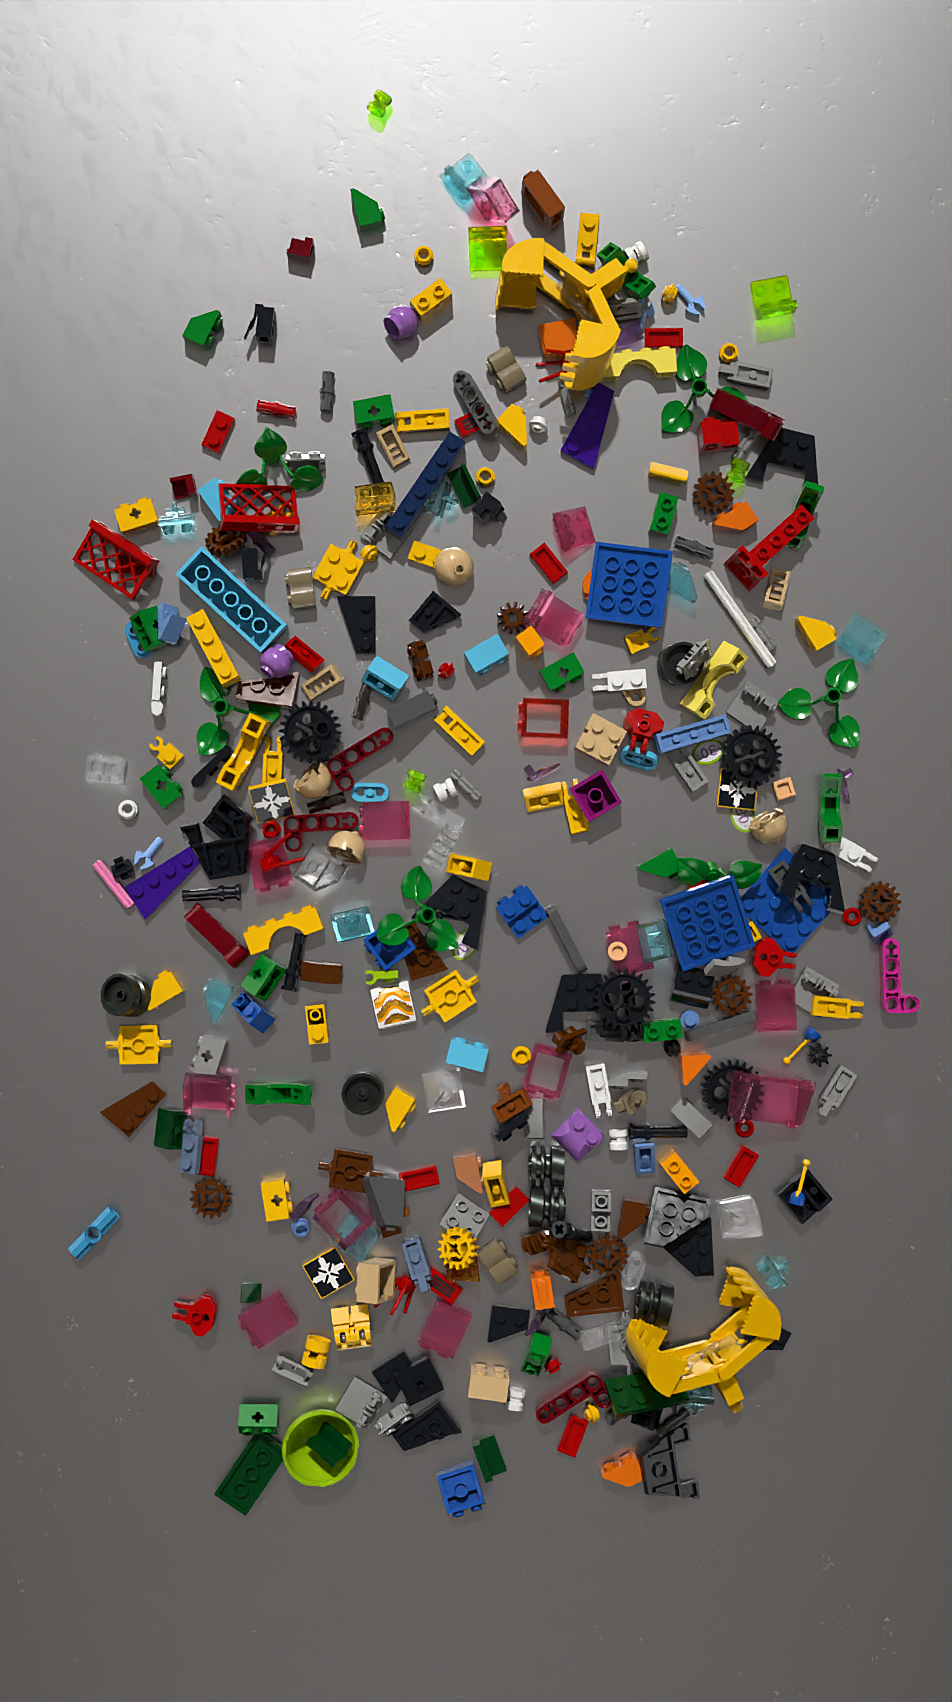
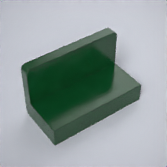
[447,463,481,509]
[154,1108,187,1150]
[306,1421,353,1468]
[472,1434,507,1483]

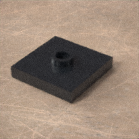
[393,1355,444,1406]

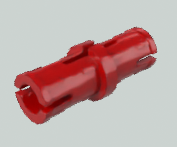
[256,399,296,419]

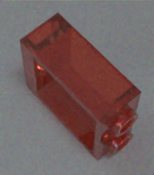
[517,698,569,739]

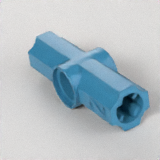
[68,1206,121,1260]

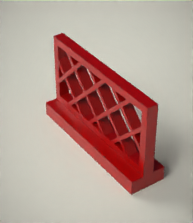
[218,483,300,533]
[72,519,160,600]

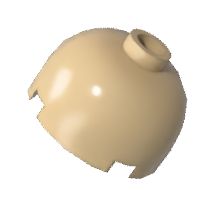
[434,547,474,586]
[294,761,332,799]
[748,808,788,844]
[326,829,366,865]

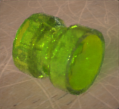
[367,89,392,117]
[726,458,750,483]
[402,769,427,794]

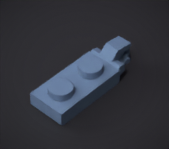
[401,1237,432,1293]

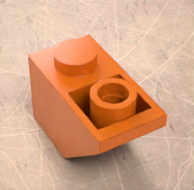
[712,501,759,533]
[600,1453,643,1487]

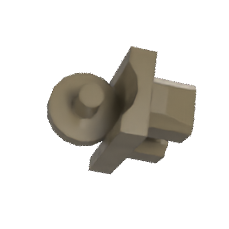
[614,1088,648,1115]

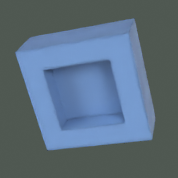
[867,919,893,945]

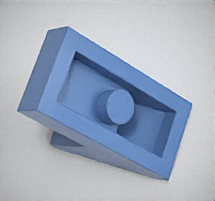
[158,602,187,645]
[633,1143,655,1175]

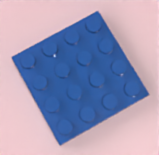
[585,542,673,628]
[741,848,831,953]
[659,875,756,972]

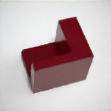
[286,237,314,263]
[169,473,198,500]

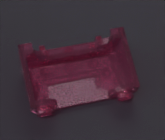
[727,1070,816,1129]

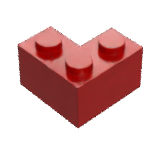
[697,417,740,452]

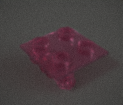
[552,506,596,552]

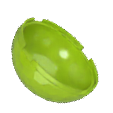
[282,1409,359,1487]

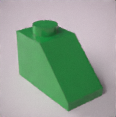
[350,188,385,232]
[637,848,678,879]

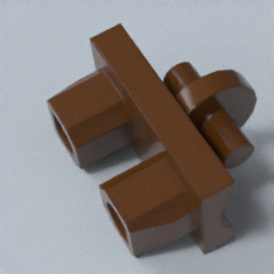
[552,1026,587,1055]

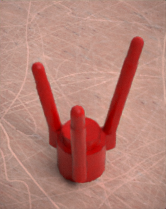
[535,349,571,383]
[260,833,305,873]
[374,1275,416,1315]

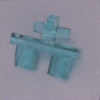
[424,479,458,518]
[158,503,195,535]
[755,1253,790,1290]
[685,1385,715,1415]

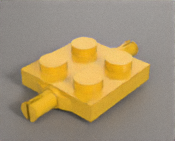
[313,540,365,600]
[421,970,480,1022]
[105,1025,172,1065]

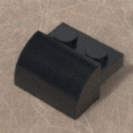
[203,794,255,839]
[669,964,715,1009]
[776,1170,833,1224]

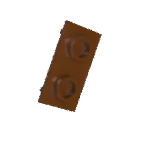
[407,640,434,682]

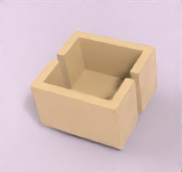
[574,713,627,766]
[355,1257,396,1304]
[468,1364,510,1403]

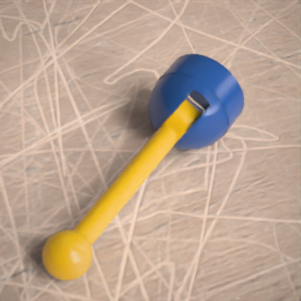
[783,1026,822,1065]
[789,1159,810,1206]

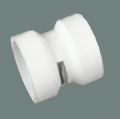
[623,241,649,262]
[433,778,458,803]
[609,1129,628,1150]
[504,1387,526,1411]

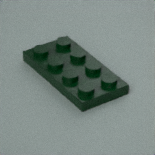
[604,1372,690,1418]
[214,1434,283,1516]

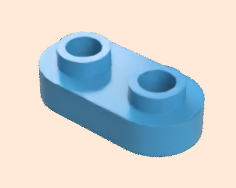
[125,622,153,658]

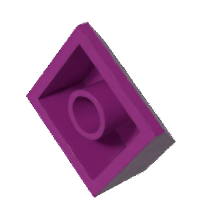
[570,769,622,822]

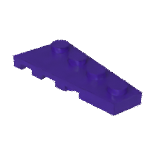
[561,383,615,469]
[125,847,200,920]

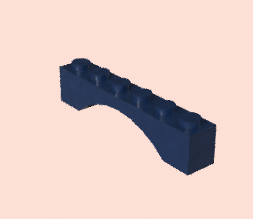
[385,432,466,541]

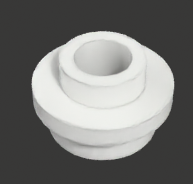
[529,416,548,433]
[118,800,138,819]

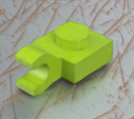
[365,969,399,985]

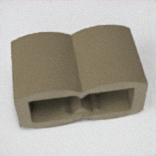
[486,346,526,393]
[285,567,316,610]
[477,1239,519,1286]

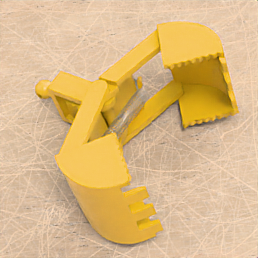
[495,238,638,390]
[626,1266,781,1413]

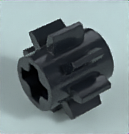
[110,856,134,880]
[807,1043,832,1067]

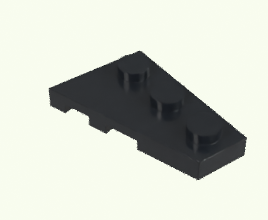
[337,596,376,654]
[392,1400,462,1451]

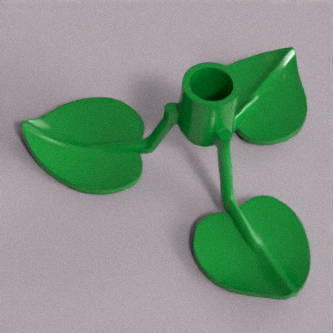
[661,344,748,433]
[235,427,324,495]
[778,659,860,748]
[196,667,280,755]
[677,857,762,889]
[376,866,459,951]

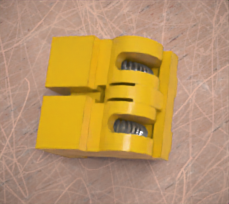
[331,1304,372,1351]

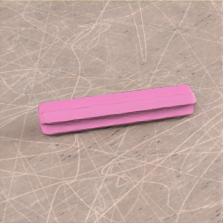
[93,860,135,909]

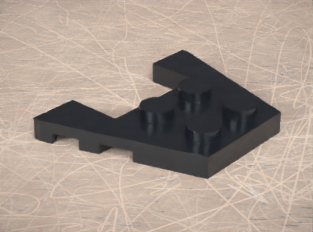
[745,428,818,486]
[180,814,250,880]
[776,843,845,914]
[411,875,488,951]
[546,974,620,1033]
[639,1422,700,1498]

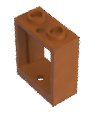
[521,169,565,229]

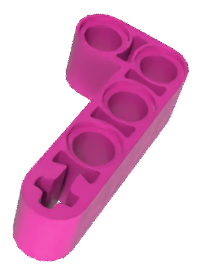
[879,938,920,1013]

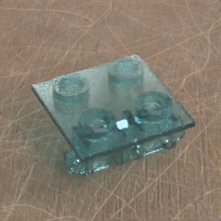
[439,152,493,206]
[835,612,888,665]
[329,1211,381,1263]

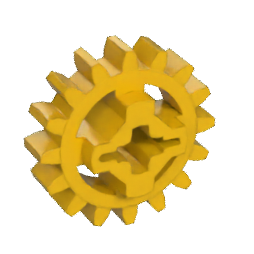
[437,1227,479,1270]

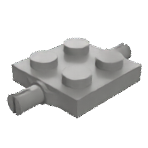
[607,1310,638,1375]

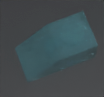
[668,562,698,603]
[203,977,235,1023]

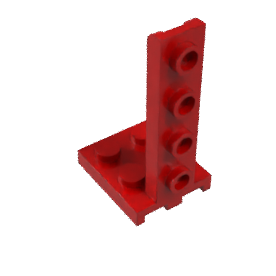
[724,505,815,591]

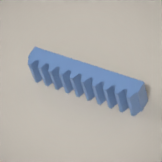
[654,714,732,754]

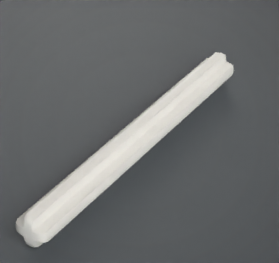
[704,570,776,668]

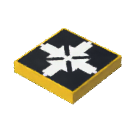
[716,768,758,811]
[248,778,295,823]
[302,1246,355,1299]

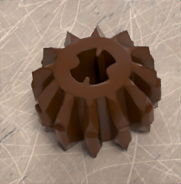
[497,602,529,635]
[521,1229,553,1256]

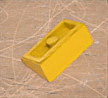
[648,462,688,485]
[523,782,564,812]

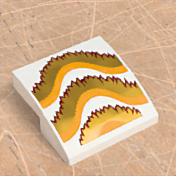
[370,981,417,1030]

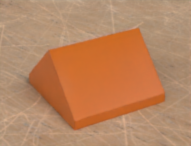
[678,1051,712,1086]

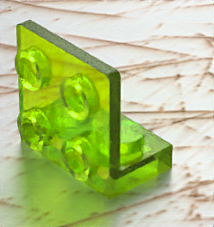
[468,225,507,272]
[750,275,798,320]

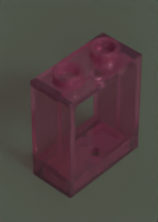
[466,176,520,223]
[522,1042,572,1100]
[312,1188,374,1251]

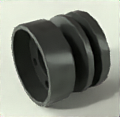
[528,1146,565,1187]
[528,1186,566,1228]
[633,1279,674,1326]

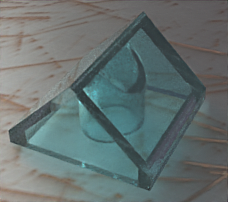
[330,905,375,943]
[636,919,674,963]

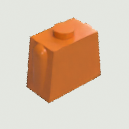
[537,317,578,359]
[530,1270,555,1310]

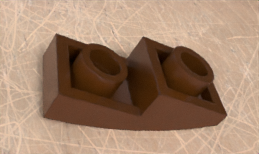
[300,960,343,984]

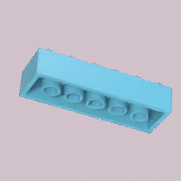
[176,546,288,654]

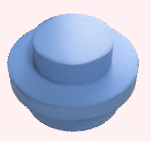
[680,1010,700,1030]
[291,1218,310,1237]

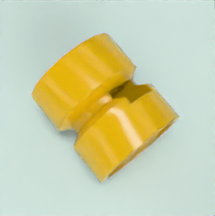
[301,1335,331,1369]

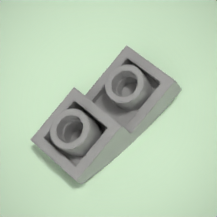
[704,956,745,977]
[608,1070,648,1090]
[671,1097,714,1139]
[524,1098,545,1139]
[591,1192,611,1232]

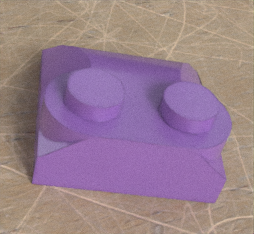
[551,1108,605,1162]

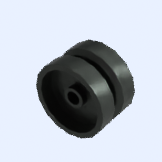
[657,642,704,686]
[100,973,151,1017]
[341,1070,385,1115]

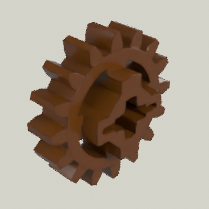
[692,471,735,514]
[205,524,247,558]
[858,881,902,923]
[711,974,753,1016]
[190,1176,232,1219]
[587,1233,629,1277]

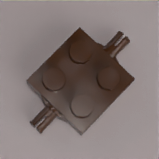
[318,1148,384,1193]
[542,1238,591,1283]

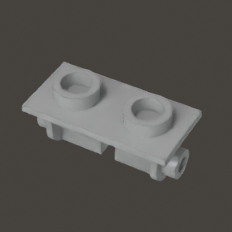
[285,451,325,472]
[271,1355,313,1387]
[374,1402,415,1437]

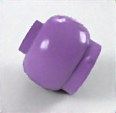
[383,305,419,340]
[259,643,294,678]

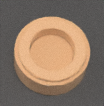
[608,942,627,961]

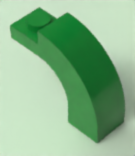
[596,242,656,299]
[786,481,825,549]
[818,773,843,843]
[245,1082,312,1105]

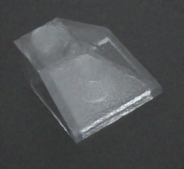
[292,843,348,892]
[422,1069,466,1113]
[715,1194,763,1239]

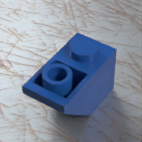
[232,990,275,1034]

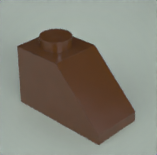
[617,1197,650,1239]

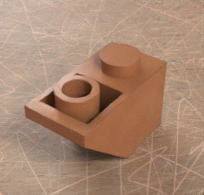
[453,1152,485,1194]

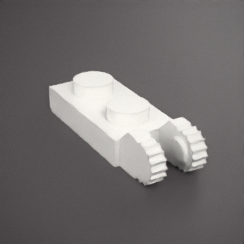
[151,661,166,716]
[592,669,647,692]
[823,837,878,873]
[585,1063,612,1119]

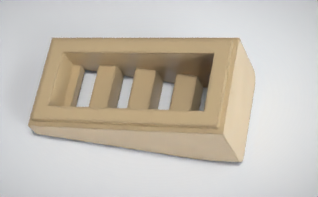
[375,424,410,468]
[762,567,791,611]
[301,664,344,700]

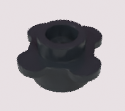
[664,1039,681,1057]

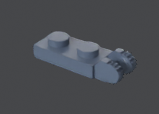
[179,1118,203,1174]

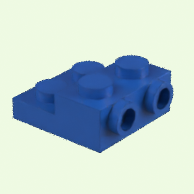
[496,885,549,938]
[363,929,417,971]
[437,1465,486,1518]

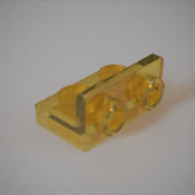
[354,482,396,516]

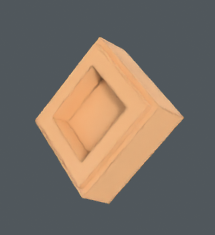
[771,777,796,801]

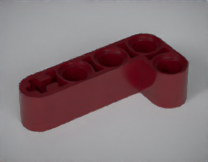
[709,388,785,441]
[327,727,394,792]
[283,812,359,852]
[184,902,251,969]
[535,1371,611,1424]

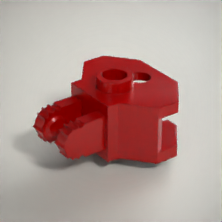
[623,708,664,754]
[752,937,798,977]
[171,1294,217,1337]

